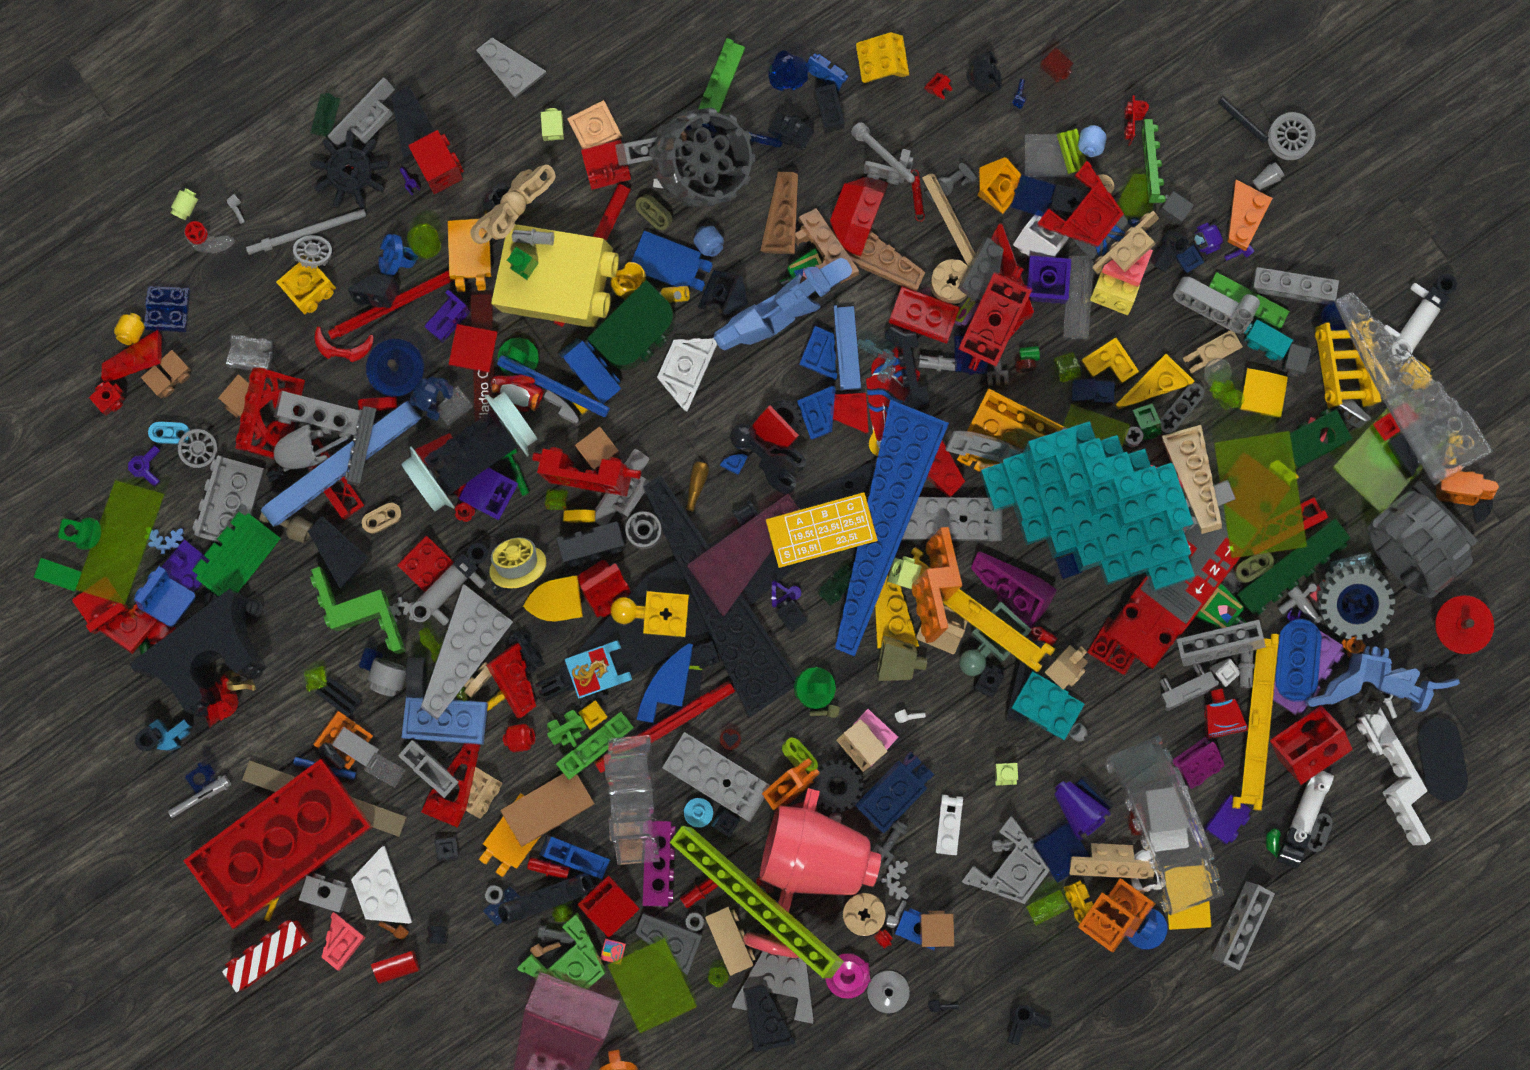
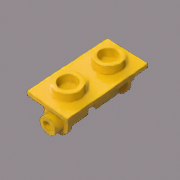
[1064,880,1093,924]

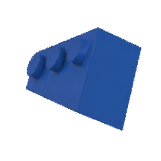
[558,337,621,404]

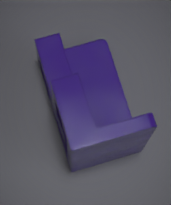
[425,290,470,343]

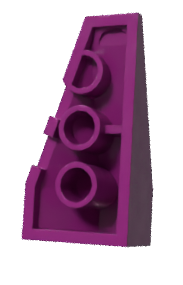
[971,552,1057,629]

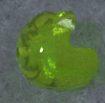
[407,223,441,259]

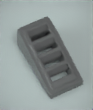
[1324,389,1371,429]

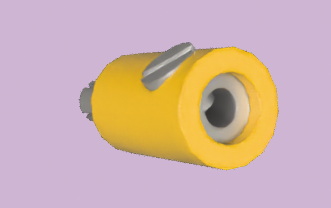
[659,286,690,303]

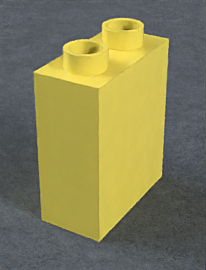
[491,224,619,328]

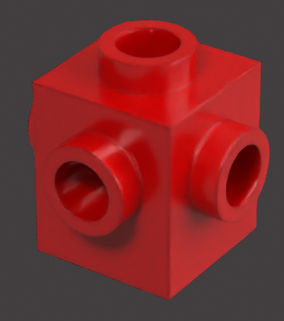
[89,381,125,416]

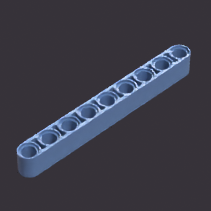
[260,401,421,527]

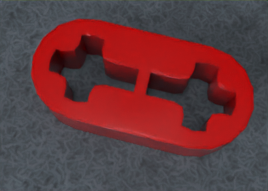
[358,397,397,411]

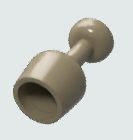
[259,512,313,543]

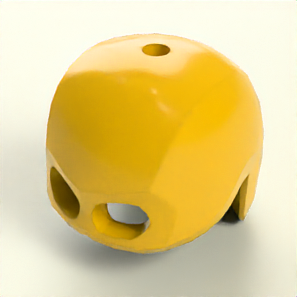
[610,262,646,300]

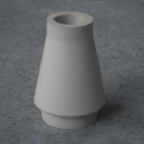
[1253,162,1285,191]

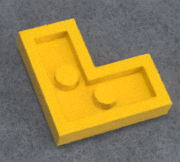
[1081,338,1139,384]

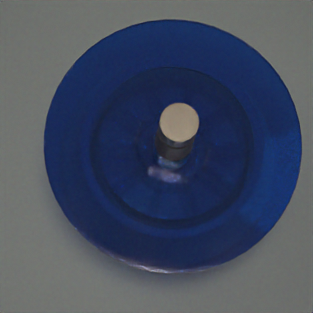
[366,339,424,397]

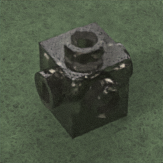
[1348,684,1386,716]

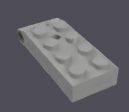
[902,497,1003,541]
[662,732,771,822]

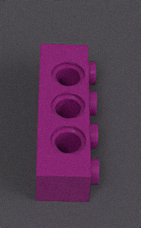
[643,821,676,906]

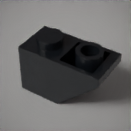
[348,273,400,308]

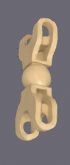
[470,165,556,244]

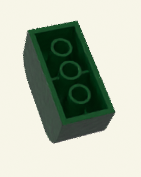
[587,280,675,370]

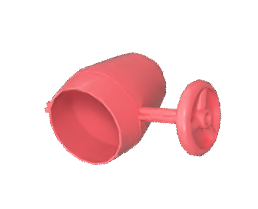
[743,788,881,958]

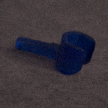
[1013,79,1027,109]

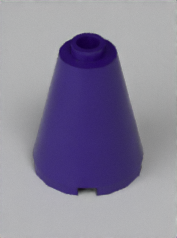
[1054,781,1111,840]

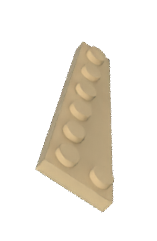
[1162,425,1222,534]

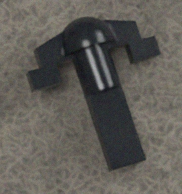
[579,691,608,724]

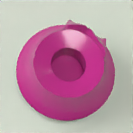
[825,954,871,999]

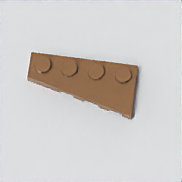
[760,172,798,254]

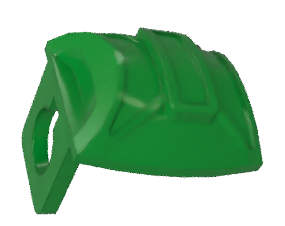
[58,518,101,550]

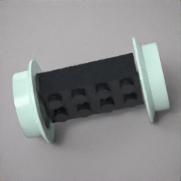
[401,392,538,511]

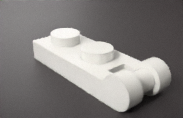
[935,794,963,855]

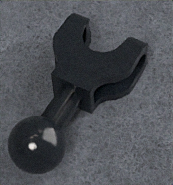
[730,423,806,494]

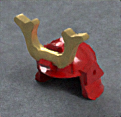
[206,670,256,728]

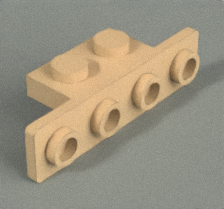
[1092,211,1159,275]
[1069,843,1156,879]

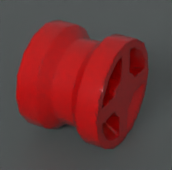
[185,221,208,245]

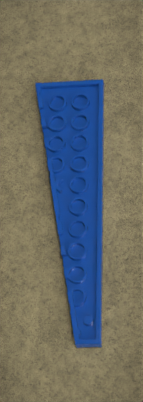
[835,400,949,656]

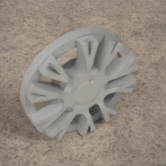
[293,235,332,269]
[177,429,217,468]

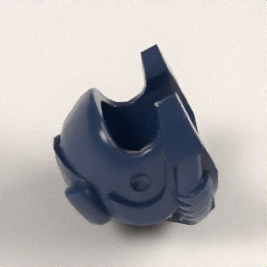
[410,377,453,421]

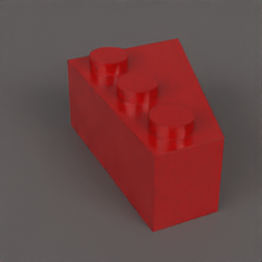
[927,440,965,498]

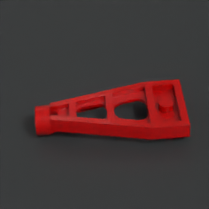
[421,743,481,828]

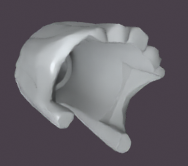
[274,425,328,469]

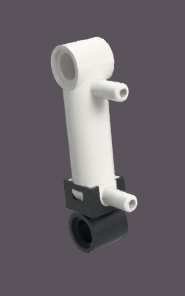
[1382,274,1457,363]
[1276,771,1334,869]

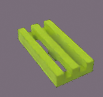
[1057,129,1087,174]

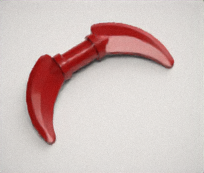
[315,327,374,362]

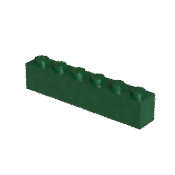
[1235,518,1351,616]

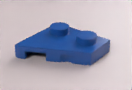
[797,386,836,440]

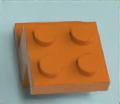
[1078,878,1156,952]

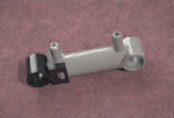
[410,543,488,626]

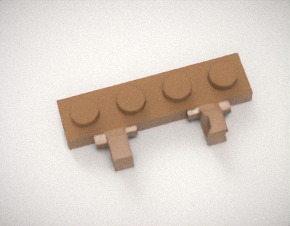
[795,208,859,283]

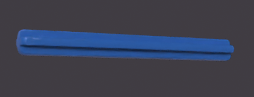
[497,355,610,417]

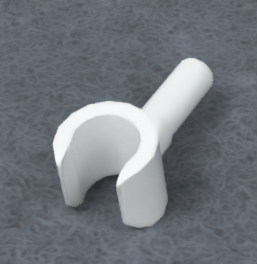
[1379,692,1397,718]
[895,709,926,723]

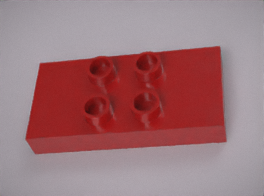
[183,759,373,929]

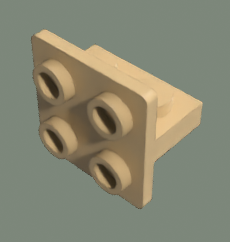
[916,605,968,654]

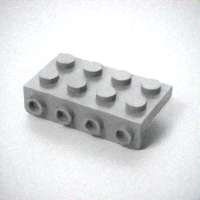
[193,455,265,543]

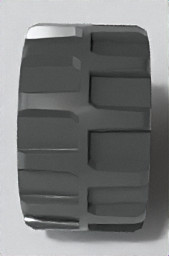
[649,108,756,207]
[1367,491,1473,598]

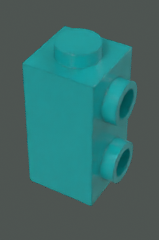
[1244,320,1293,361]

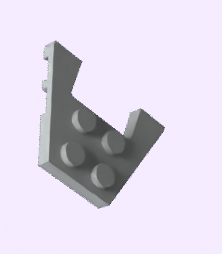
[962,816,1050,904]
[732,951,813,1024]

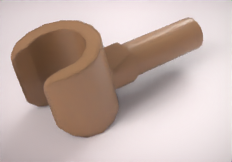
[530,942,561,957]

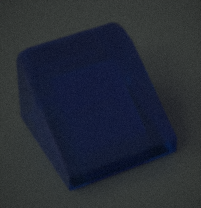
[359,648,383,671]

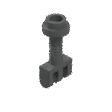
[987,358,1009,387]
[872,820,908,868]

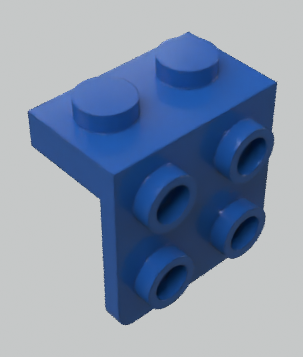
[134,566,195,628]

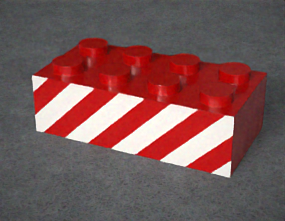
[222,920,312,993]

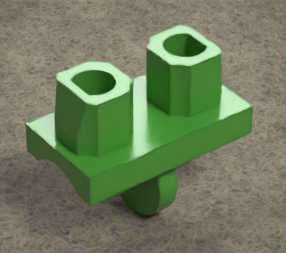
[547,710,587,747]

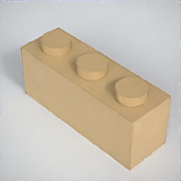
[705,907,756,976]

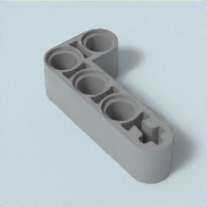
[1173,277,1260,334]

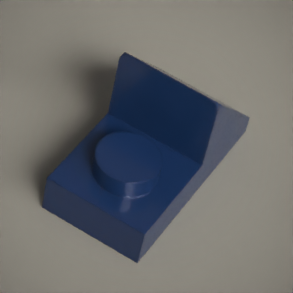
[1072,379,1115,404]

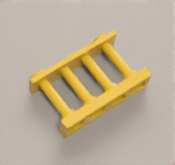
[1315,321,1381,409]

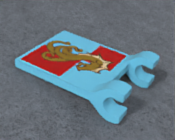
[565,640,632,699]

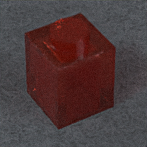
[1040,47,1074,83]

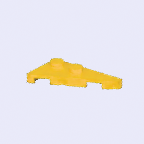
[1115,354,1194,409]

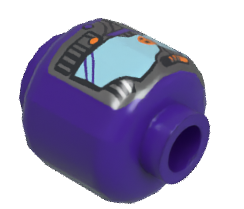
[1193,222,1223,255]

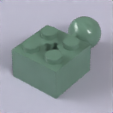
[959,602,1031,676]

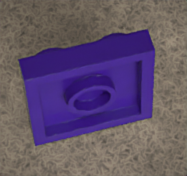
[161,539,210,594]

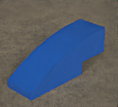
[540,835,610,879]

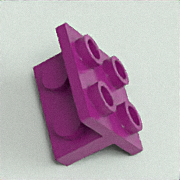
[1172,737,1225,789]

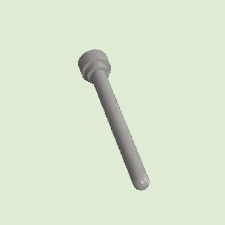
[851,123,915,183]

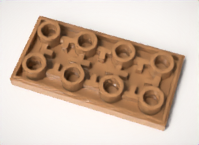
[500,774,594,847]

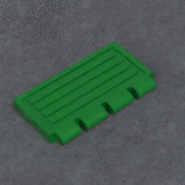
[192,512,281,596]

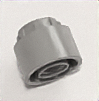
[625,511,662,549]
[367,658,406,696]

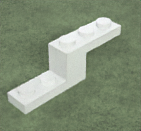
[1379,738,1431,845]

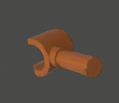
[379,921,409,939]

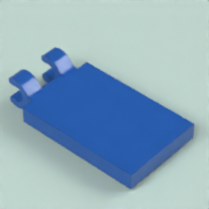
[631,231,713,292]

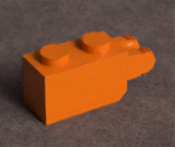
[1436,469,1499,506]
[762,758,820,810]

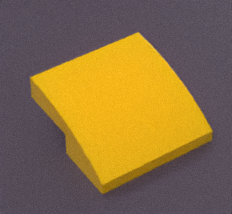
[1240,368,1288,418]

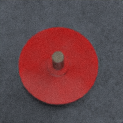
[1435,595,1494,654]

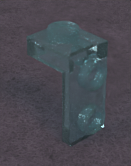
[857,339,896,383]

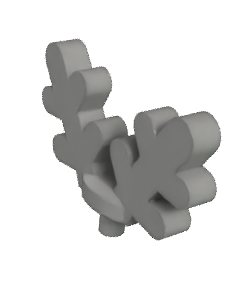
[388,597,422,622]
[881,861,909,900]

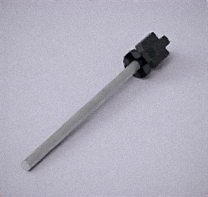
[266,436,348,482]

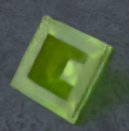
[304,666,327,692]

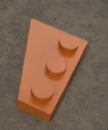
[1227,180,1273,251]

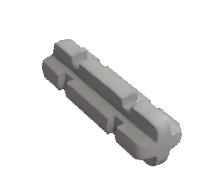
[992,838,1033,852]

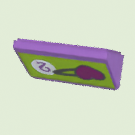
[955,297,979,329]

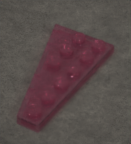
[687,494,800,616]

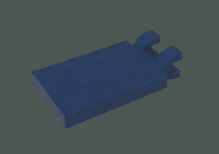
[855,751,934,833]

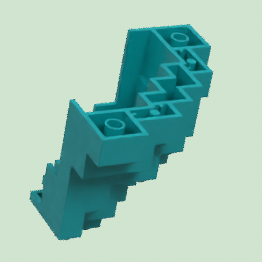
[980,421,1195,592]

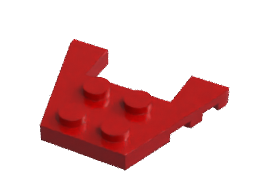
[1037,161,1124,247]

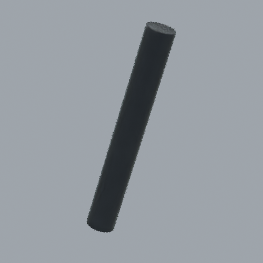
[1218,97,1269,144]

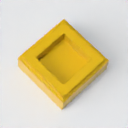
[578,700,608,730]

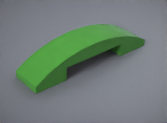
[556,712,634,780]

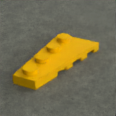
[875,564,919,649]

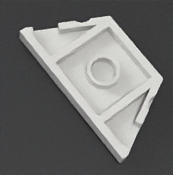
[657,338,717,412]
[351,846,412,924]

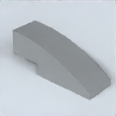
[398,739,458,798]

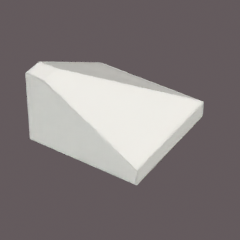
[1209,658,1240,687]

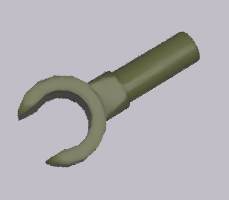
[810,705,840,718]

